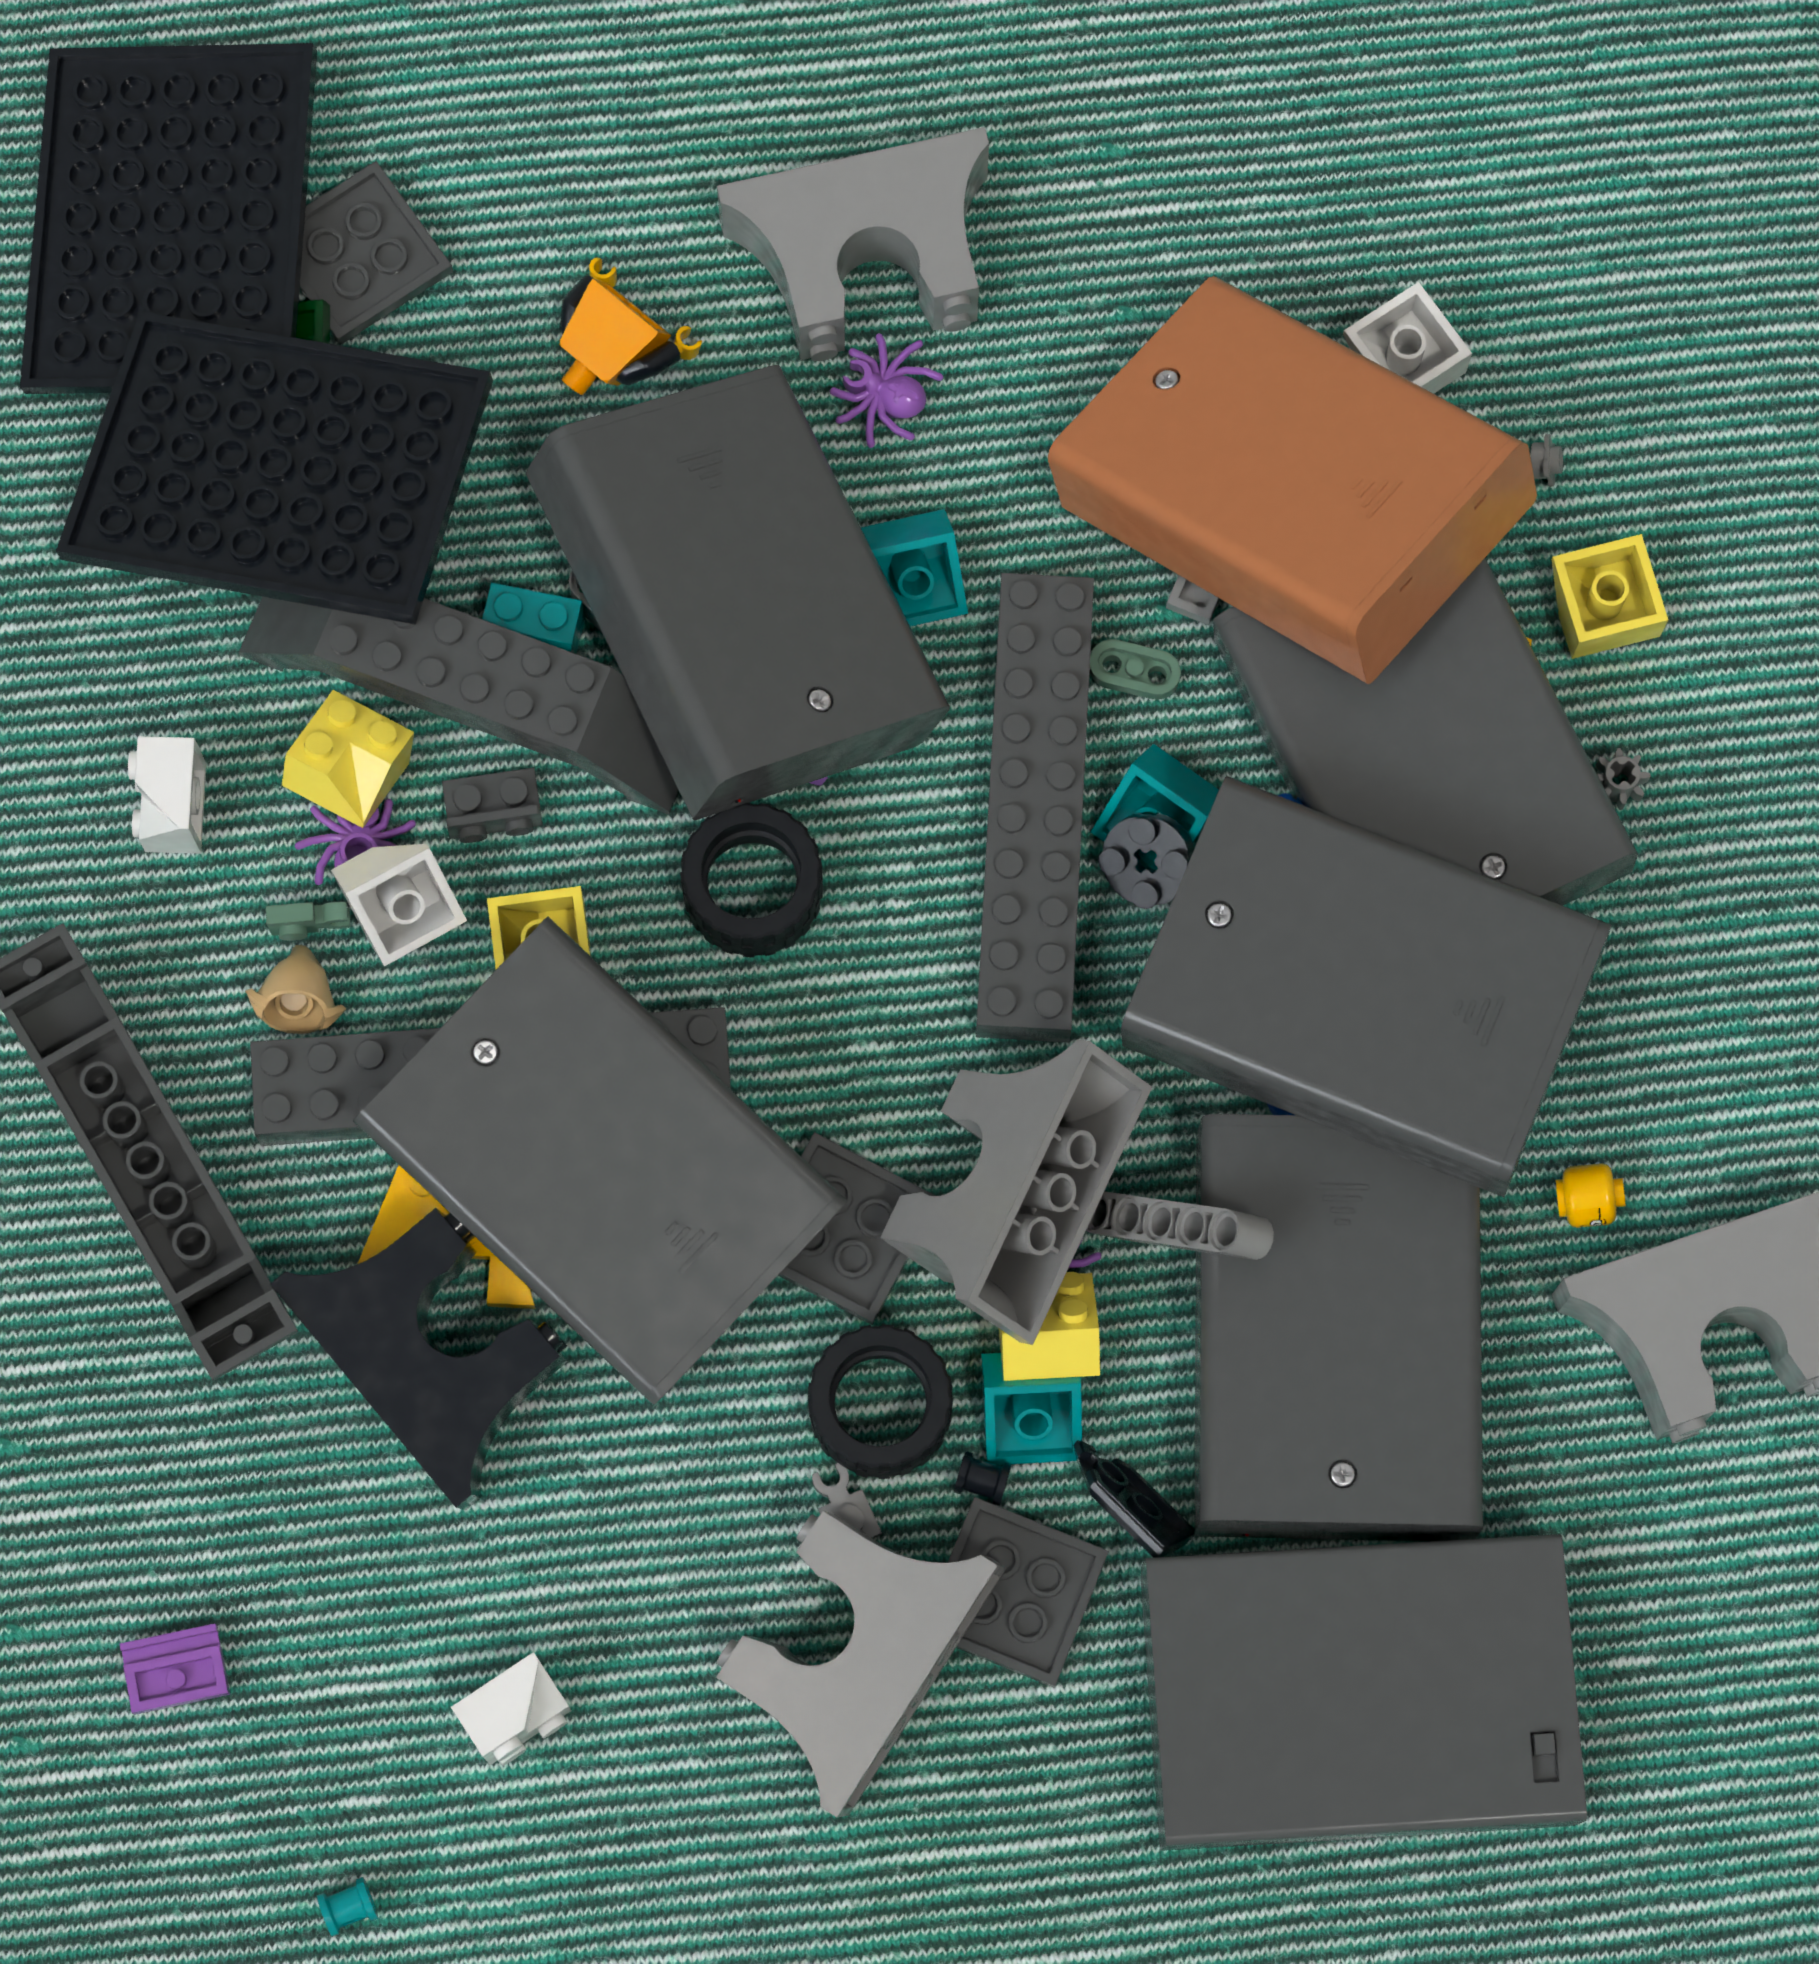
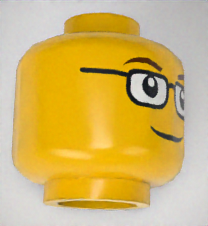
[1555,1163,1626,1228]

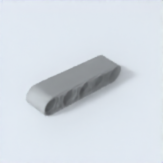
[1086,1191,1274,1260]

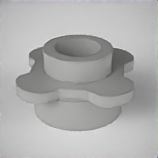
[1531,434,1563,487]

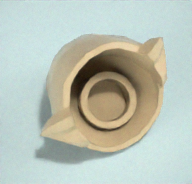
[245,945,346,1034]

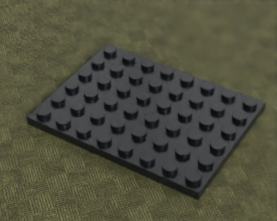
[20,43,317,394]
[56,311,493,624]

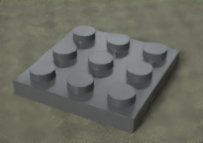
[300,161,453,345]
[778,1132,936,1325]
[948,1497,1109,1688]

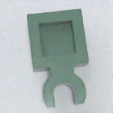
[266,901,351,941]

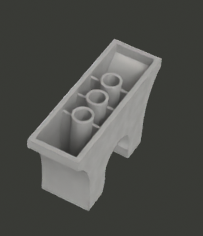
[717,127,989,361]
[880,1039,1152,1345]
[1552,1192,1819,1443]
[716,1511,1007,1817]

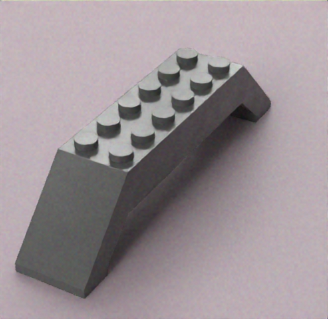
[238,597,679,815]
[0,923,298,1381]

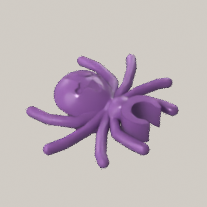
[830,333,943,448]
[295,799,416,885]

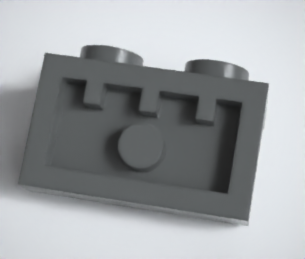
[442,767,543,843]

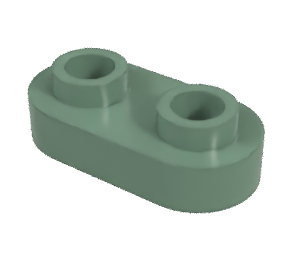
[1089,639,1181,700]

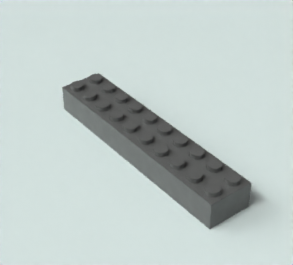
[976,573,1094,1043]
[250,1007,731,1146]

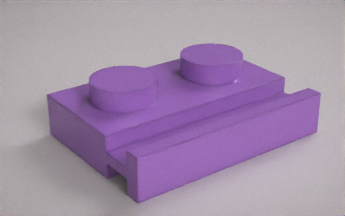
[120,1623,230,1715]

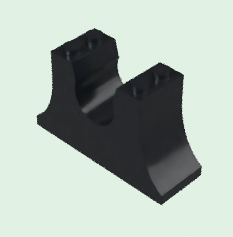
[270,1208,568,1510]

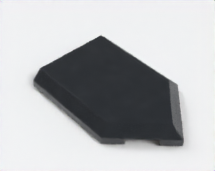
[1073,1440,1195,1558]

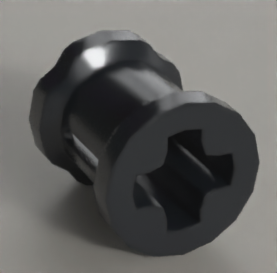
[954,1451,1012,1506]

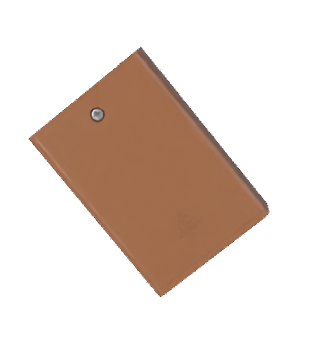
[1048,276,1537,684]

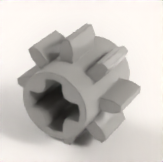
[1595,748,1650,810]

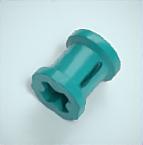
[317,1877,379,1937]

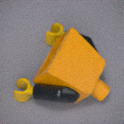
[559,258,702,395]

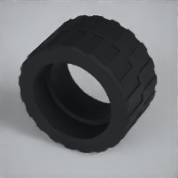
[680,802,823,958]
[808,1324,953,1479]

